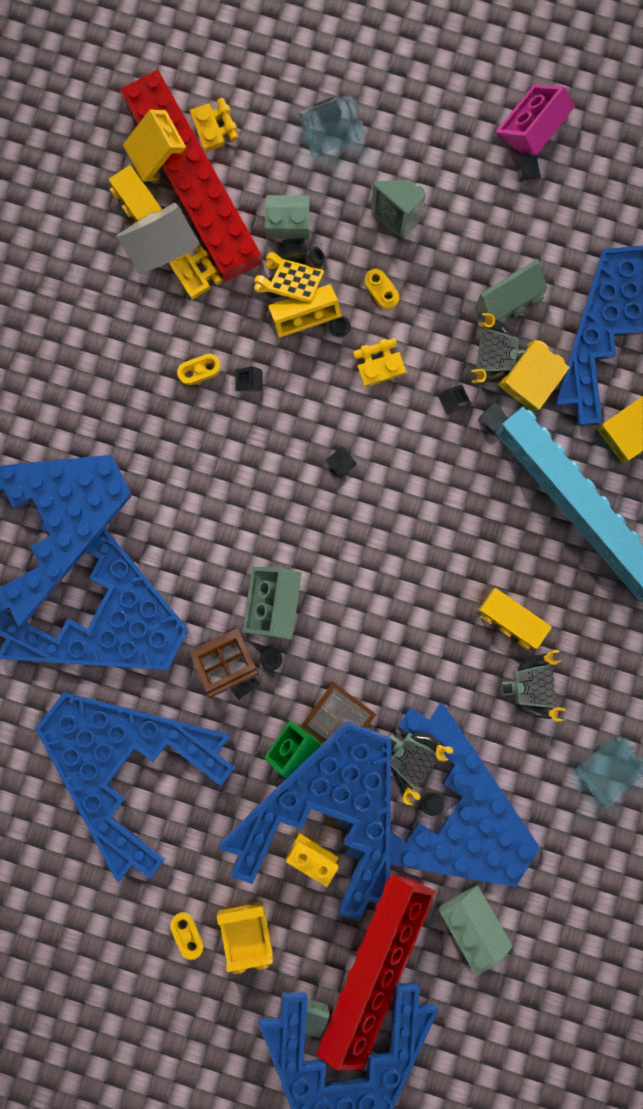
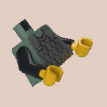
[471,313,526,383]
[501,650,566,722]
[389,732,453,806]

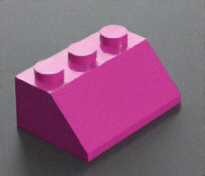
[495,84,575,155]

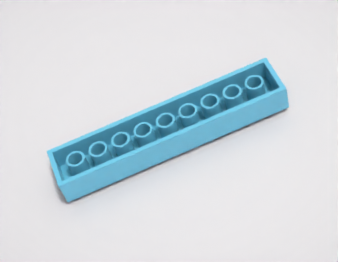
[496,407,643,602]

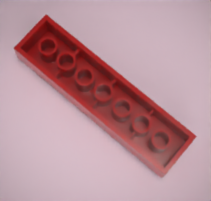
[316,875,436,1070]

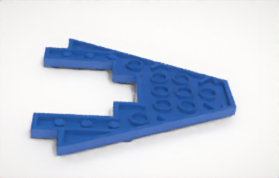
[555,245,643,426]
[0,455,132,627]
[0,522,189,670]
[35,692,235,883]
[336,702,540,887]
[219,721,391,921]
[258,982,438,1109]

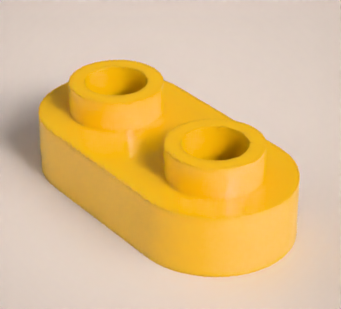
[364,269,399,310]
[177,354,221,385]
[170,912,204,960]

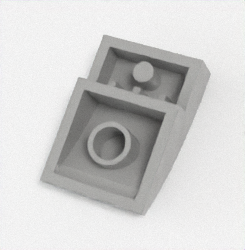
[116,203,200,274]

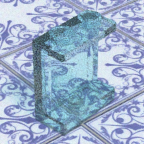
[298,95,365,158]
[574,736,643,809]

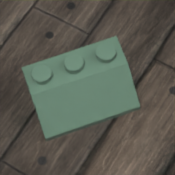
[371,180,426,240]
[475,259,548,328]
[242,566,302,639]
[438,884,513,977]

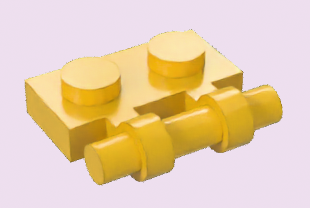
[190,98,238,152]
[168,245,223,300]
[353,338,406,388]

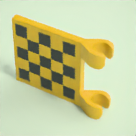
[254,252,324,303]

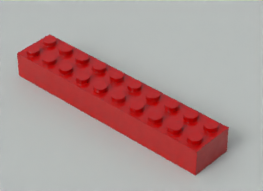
[120,69,262,283]

